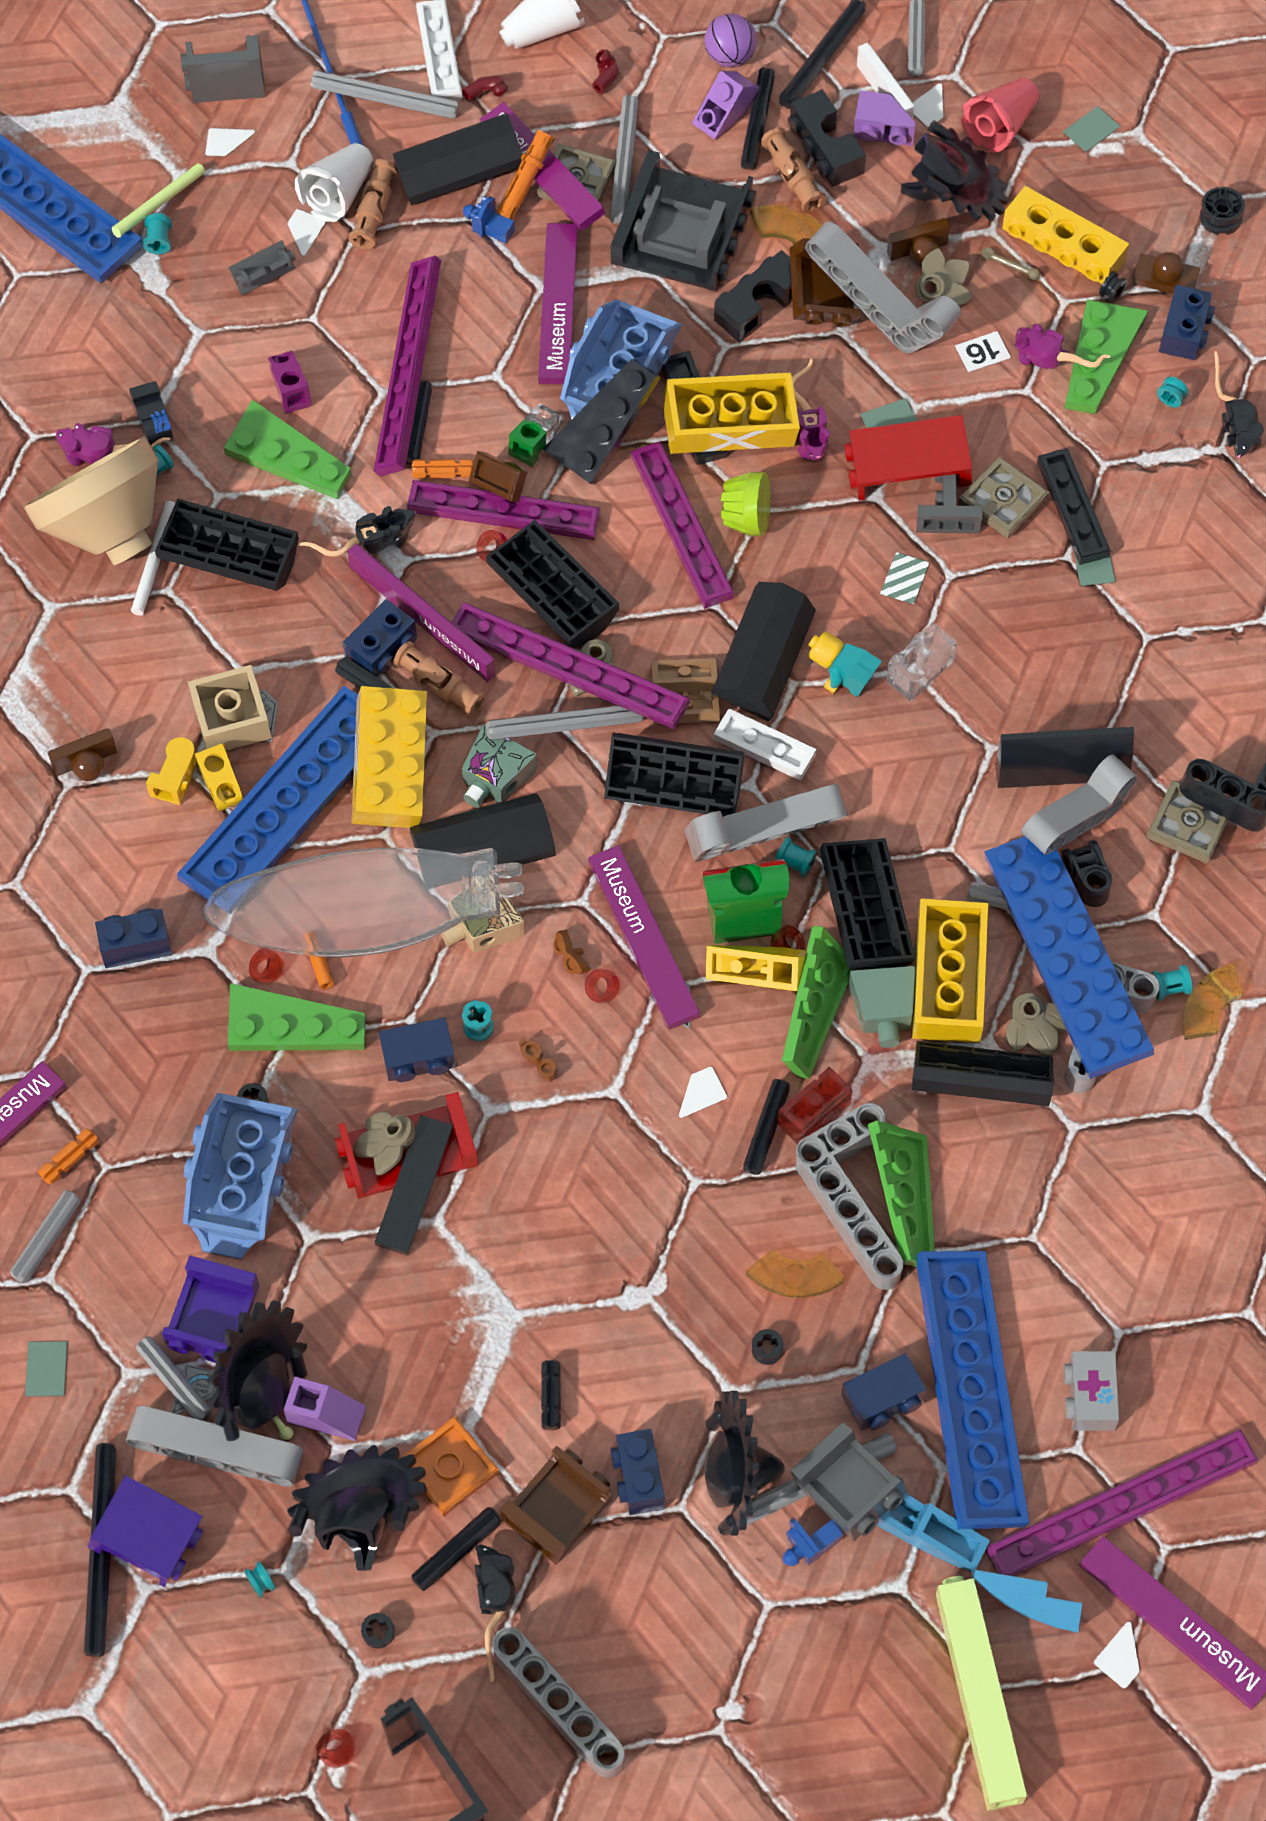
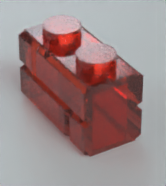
[778,1067,853,1145]

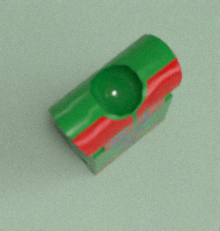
[703,859,789,944]

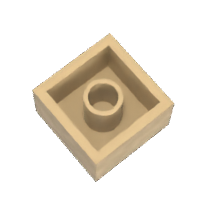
[188,665,272,751]

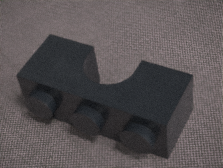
[788,89,866,187]
[714,250,792,343]

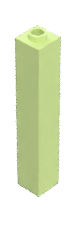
[936,1576,1027,1811]

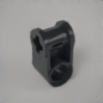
[1061,840,1112,907]

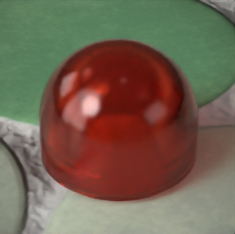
[476,530,508,561]
[770,925,805,950]
[249,948,284,983]
[585,969,620,1003]
[316,1729,355,1768]

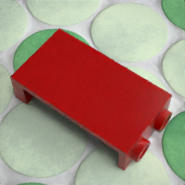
[844,415,972,501]
[334,1092,478,1199]

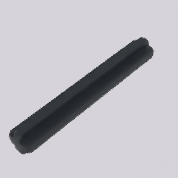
[741,67,775,170]

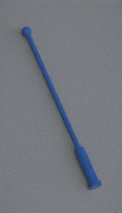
[301,0,366,147]

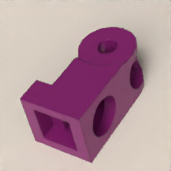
[268,350,312,414]

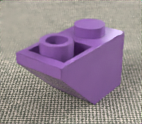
[692,71,760,139]
[853,90,916,146]
[284,1377,366,1441]

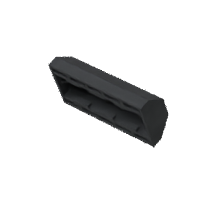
[393,113,522,206]
[155,498,299,591]
[486,520,619,647]
[711,582,816,722]
[604,732,744,817]
[410,793,556,890]
[819,838,916,971]
[912,1041,1054,1106]

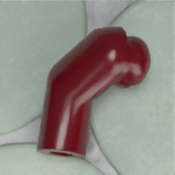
[592,49,619,94]
[462,75,508,102]

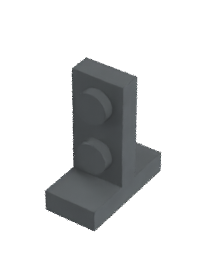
[916,474,982,534]

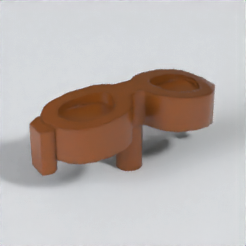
[553,929,591,974]
[519,1038,557,1082]

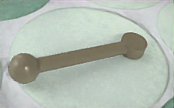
[982,247,1040,280]

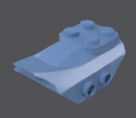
[560,299,683,419]
[183,1093,298,1259]

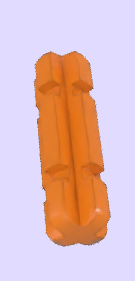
[412,459,473,478]
[38,1129,99,1185]

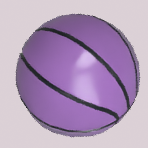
[704,13,757,68]

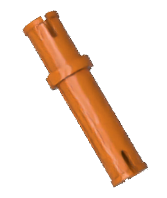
[496,129,555,221]

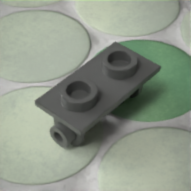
[228,240,296,295]

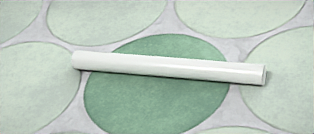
[131,501,175,616]

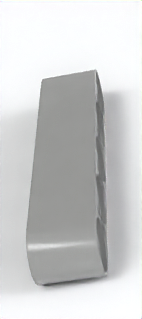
[126,1406,304,1487]
[492,1627,625,1778]

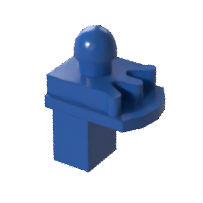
[463,196,515,243]
[783,1518,843,1566]

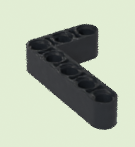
[1179,759,1266,832]

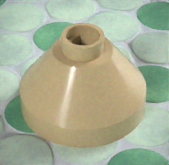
[23,437,159,565]

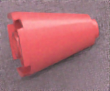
[961,78,1039,153]

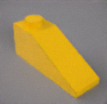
[706,945,807,991]

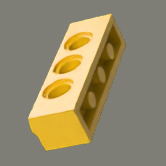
[1003,186,1129,284]

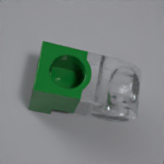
[508,403,563,467]

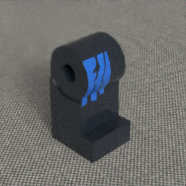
[129,381,174,445]

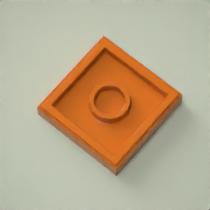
[401,1416,500,1517]

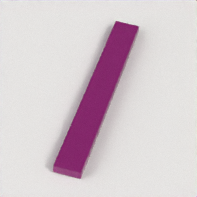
[374,255,441,477]
[452,602,690,730]
[985,1429,1258,1576]

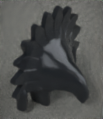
[900,120,1009,221]
[208,1300,307,1441]
[705,1390,785,1536]
[287,1445,427,1571]

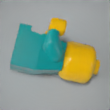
[808,631,882,697]

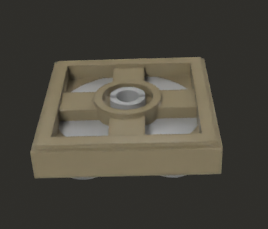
[537,144,616,203]
[959,456,1049,539]
[1146,780,1228,864]

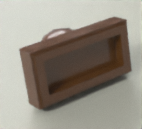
[887,218,950,266]
[1132,252,1201,294]
[469,451,528,502]
[47,728,117,781]

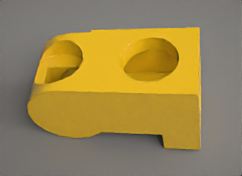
[146,737,197,805]
[195,743,243,812]

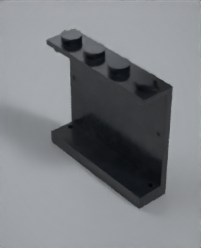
[611,150,757,291]
[380,1697,491,1821]

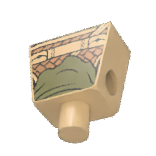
[439,871,525,952]

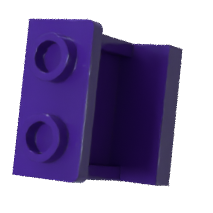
[162,1255,260,1363]
[87,1475,204,1587]

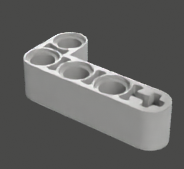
[1021,754,1138,855]
[1065,962,1159,1093]

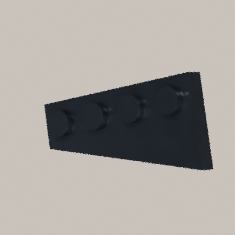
[543,359,661,484]

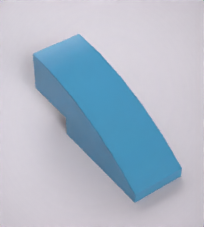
[877,1493,990,1572]
[971,1570,1082,1633]

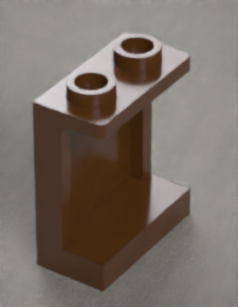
[790,238,862,328]
[500,1446,612,1565]

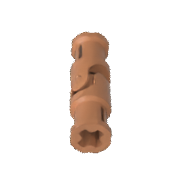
[761,127,827,214]
[349,159,398,250]
[393,641,487,718]

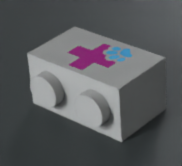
[1063,1351,1119,1431]

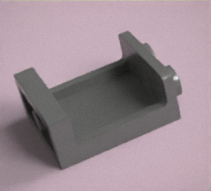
[181,35,265,103]
[633,185,726,269]
[790,1422,907,1541]

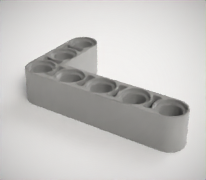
[805,221,961,353]
[684,784,848,862]
[795,1103,903,1290]

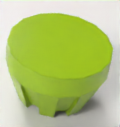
[721,472,771,536]

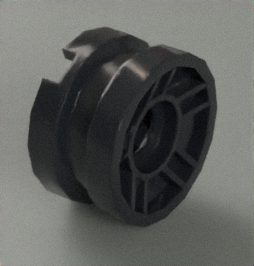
[1200,187,1245,235]

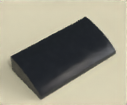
[995,727,1134,788]

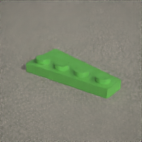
[1065,300,1148,414]
[224,399,351,499]
[782,926,851,1079]
[228,983,366,1051]
[868,1120,935,1267]

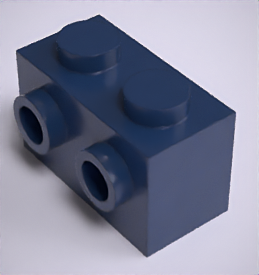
[1159,285,1215,360]
[343,599,417,677]
[95,908,172,969]
[378,1017,456,1082]
[841,1353,926,1431]
[610,1429,665,1516]

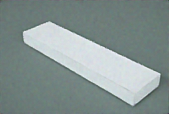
[416,0,463,101]

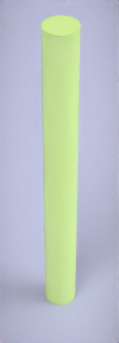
[112,163,205,237]

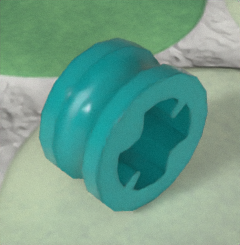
[1157,376,1189,408]
[243,1561,276,1598]

